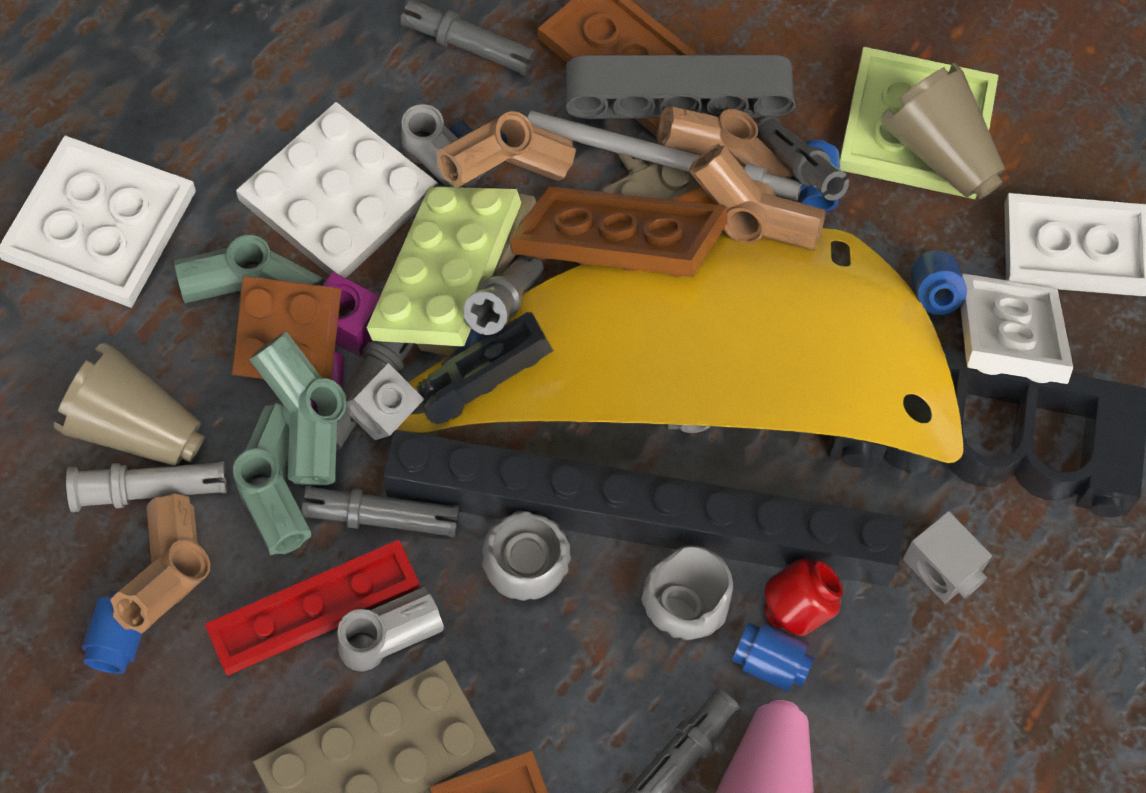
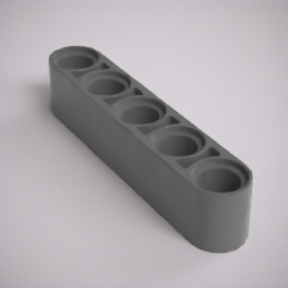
[565,55,795,119]

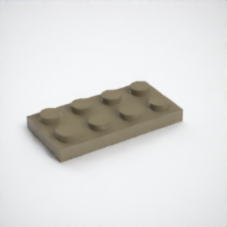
[253,660,496,793]

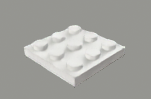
[236,102,438,278]
[0,136,196,308]

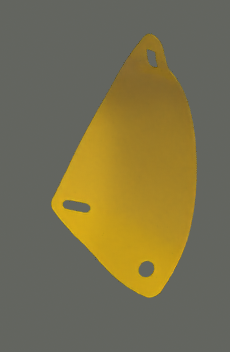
[396,228,963,463]

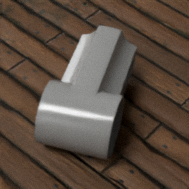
[401,104,484,188]
[337,587,444,672]

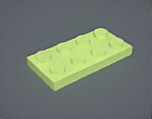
[366,186,521,346]

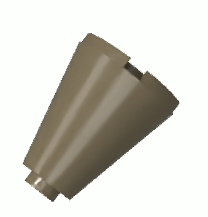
[879,62,1005,199]
[54,341,205,466]

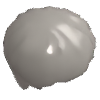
[481,510,571,601]
[641,545,733,641]

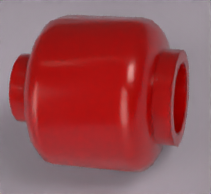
[764,558,843,636]

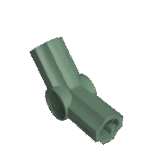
[174,235,324,304]
[249,331,347,486]
[232,403,311,555]

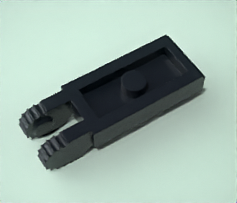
[416,312,554,425]

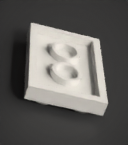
[1004,193,1146,296]
[960,274,1073,384]

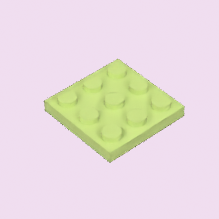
[840,47,998,199]

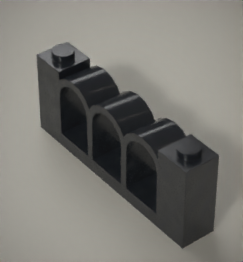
[830,348,1146,518]

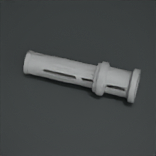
[66,461,227,512]

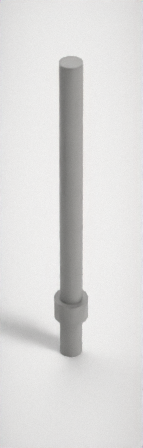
[528,110,802,201]

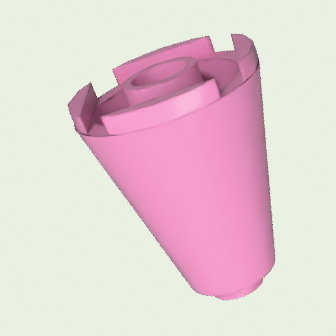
[716,700,814,793]

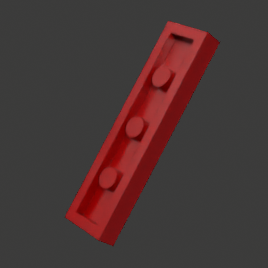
[205,540,421,676]

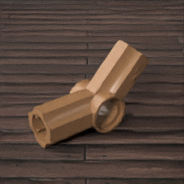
[657,106,794,179]
[436,111,576,188]
[689,143,826,251]
[110,493,211,634]

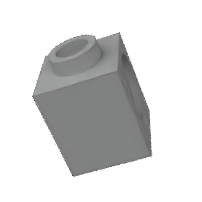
[345,363,424,440]
[903,511,992,604]

